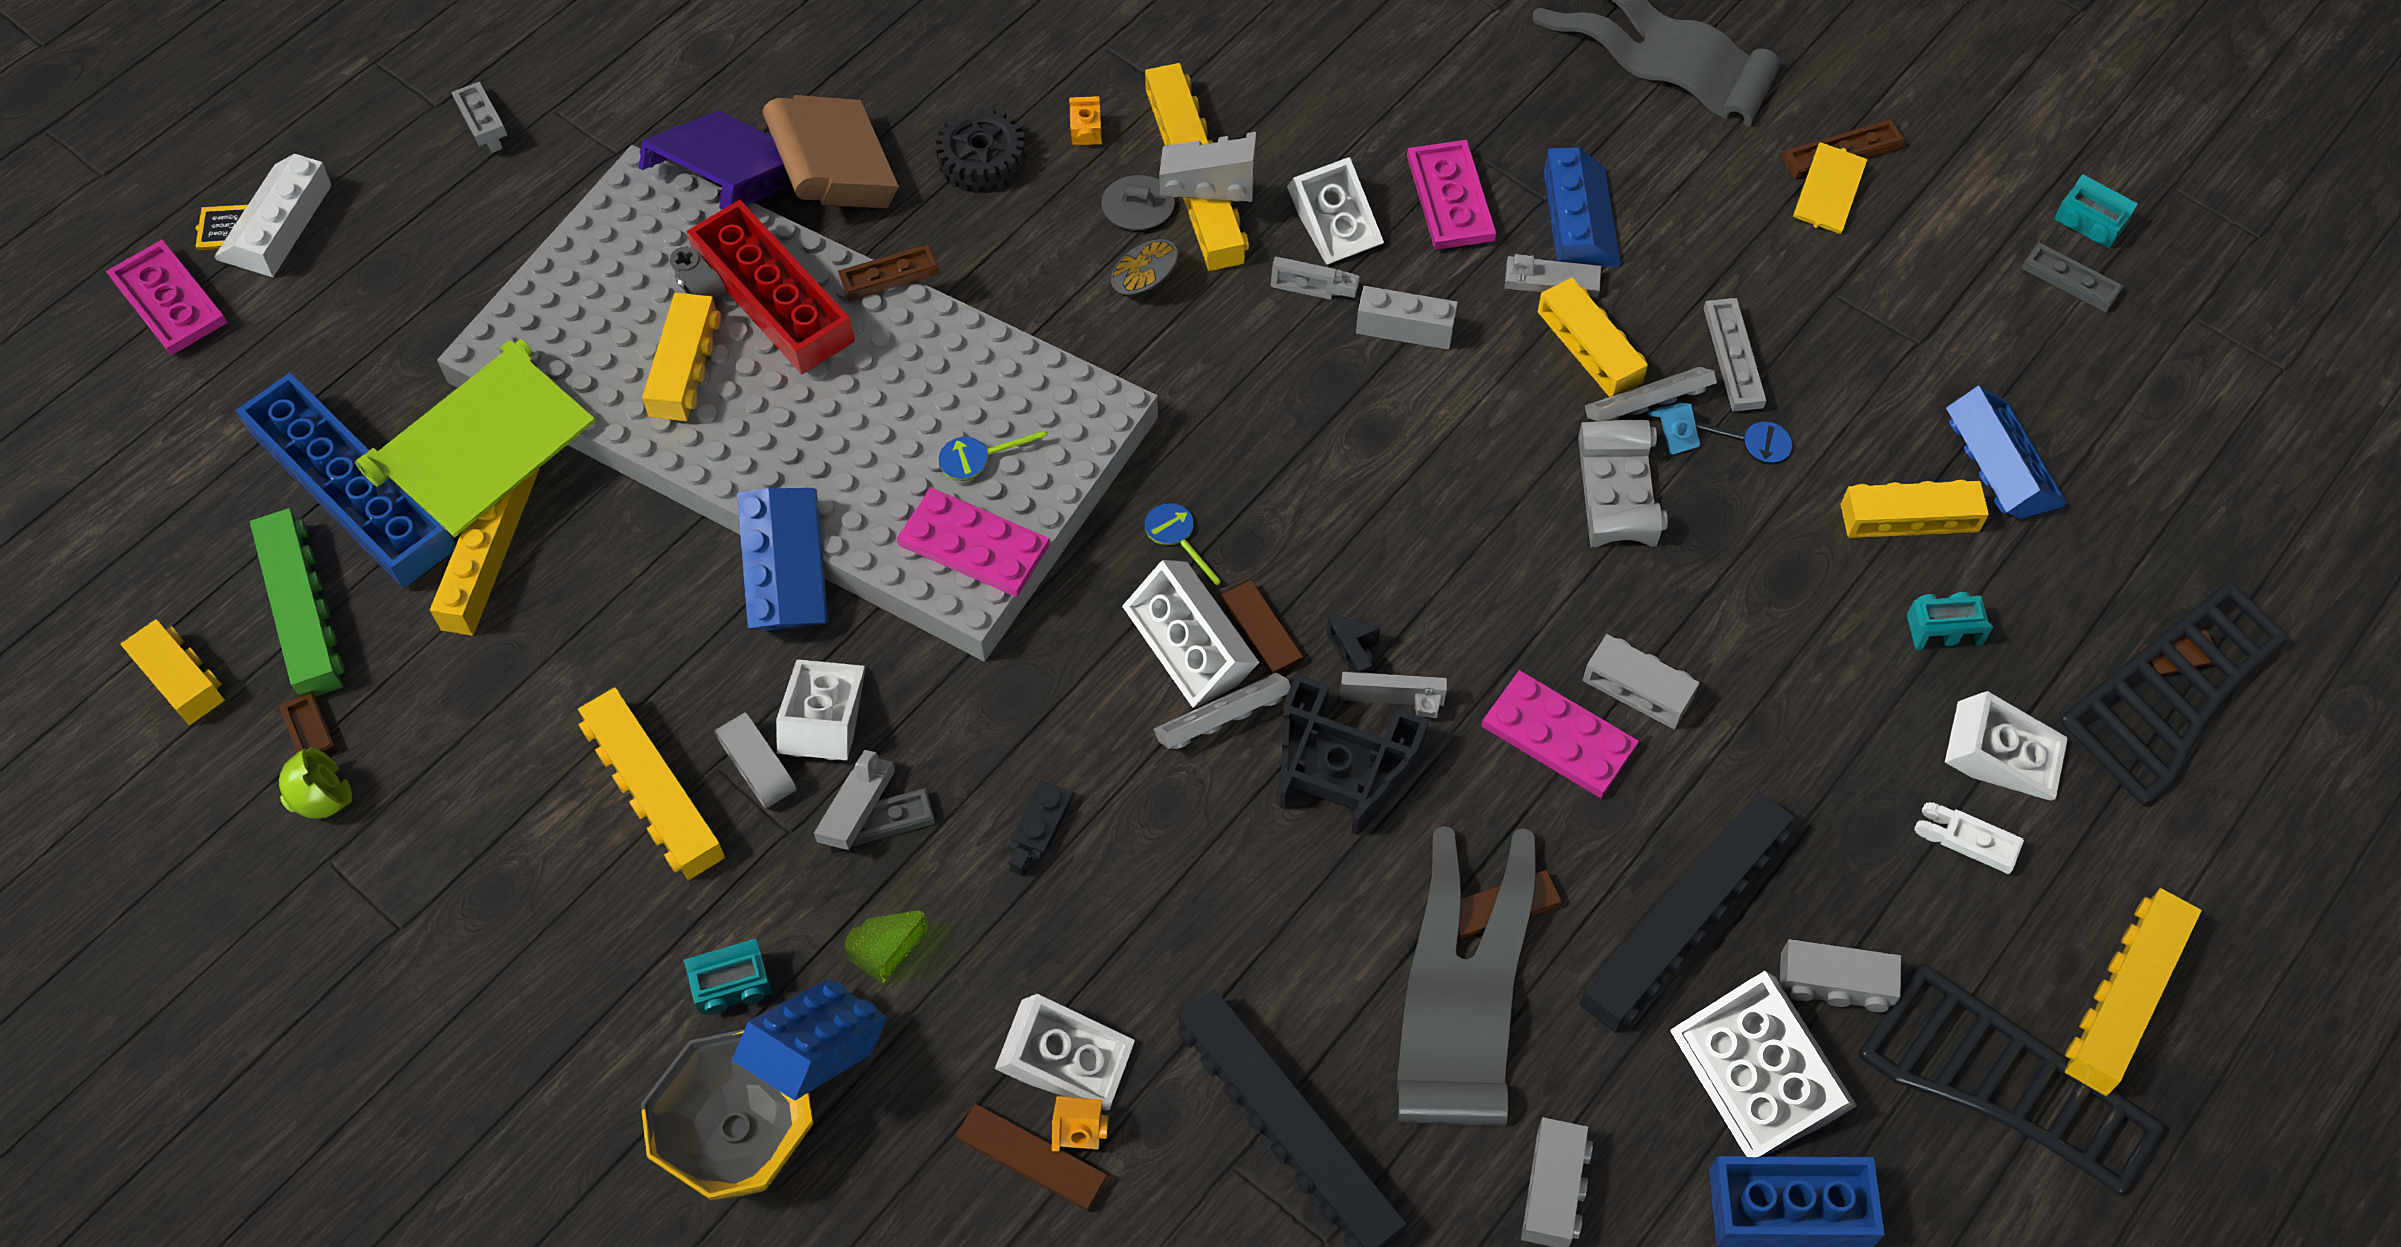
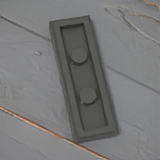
[2021,242,2123,312]
[822,788,935,852]

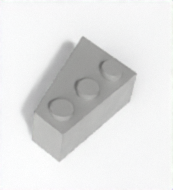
[1159,132,1256,202]

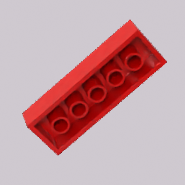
[687,199,855,375]

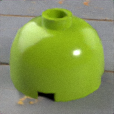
[279,747,352,819]

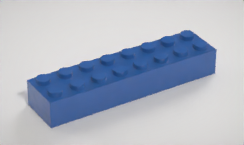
[235,373,456,589]

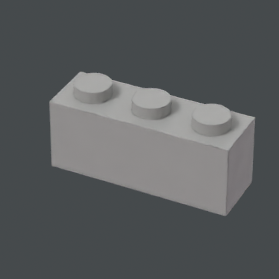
[1356,286,1458,350]
[1582,634,1700,730]
[1780,939,1901,1012]
[1521,1117,1593,1247]

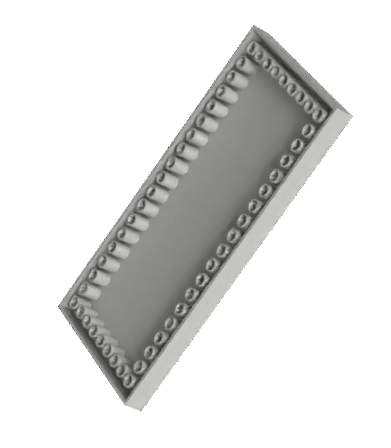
[437,145,1158,662]

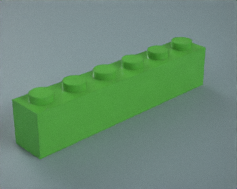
[250,508,345,697]

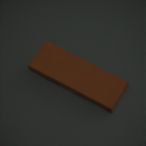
[838,244,940,301]
[1222,580,1303,675]
[1458,870,1561,940]

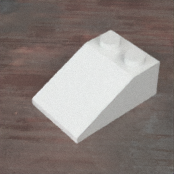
[1287,157,1384,265]
[776,659,865,760]
[1945,691,2067,801]
[995,994,1135,1111]

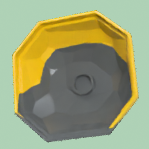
[641,1029,814,1200]

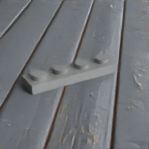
[1704,298,1766,411]
[1585,367,1717,421]
[1154,673,1291,749]

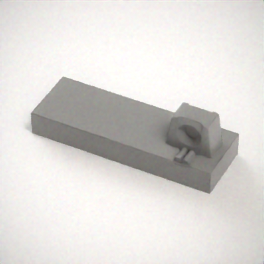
[451,82,507,153]
[1504,254,1601,298]
[1340,672,1447,718]
[814,750,895,850]

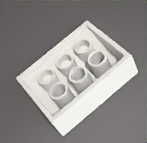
[1670,971,1857,1157]

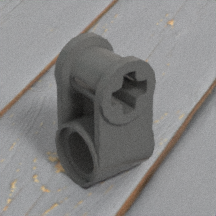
[670,246,726,300]

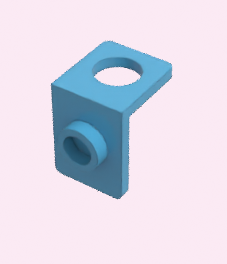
[1647,402,1700,454]

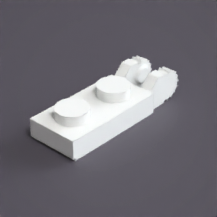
[1914,802,2024,874]

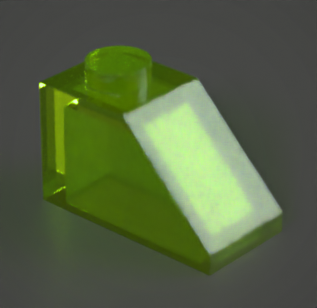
[844,910,928,984]

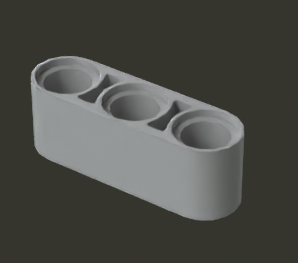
[714,712,797,809]

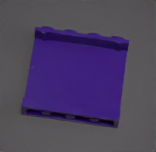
[639,111,792,209]

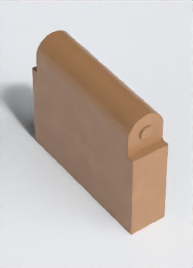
[763,95,899,208]

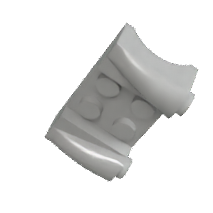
[1578,420,1667,547]

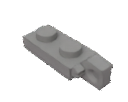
[1271,256,1360,300]

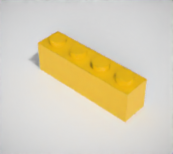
[1538,277,1648,397]
[642,292,721,421]
[1841,480,1989,538]

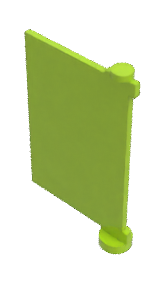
[355,339,596,538]

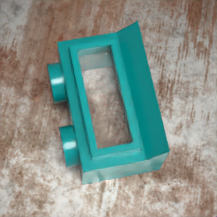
[2054,174,2138,249]
[1907,592,1994,650]
[683,939,772,1015]

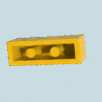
[121,619,225,726]

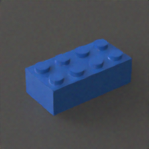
[732,979,888,1101]
[1709,1156,1885,1247]

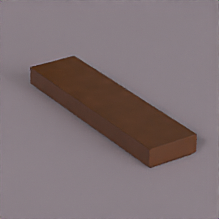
[1781,119,1905,180]
[955,1104,1107,1212]

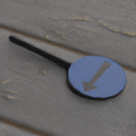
[1695,421,1792,464]

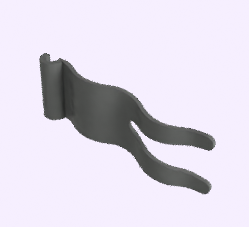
[1532,0,1781,127]
[1397,826,1535,1126]

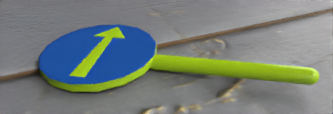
[938,431,1048,481]
[1145,503,1221,585]

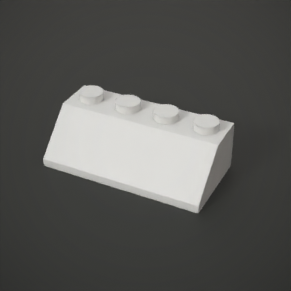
[215,154,332,277]
[1122,560,1259,708]

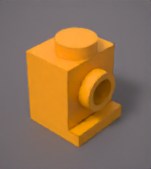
[1069,96,1102,145]
[1052,1096,1109,1152]

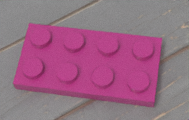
[1407,140,1496,250]
[106,240,228,356]
[897,487,1050,598]
[1481,670,1639,798]

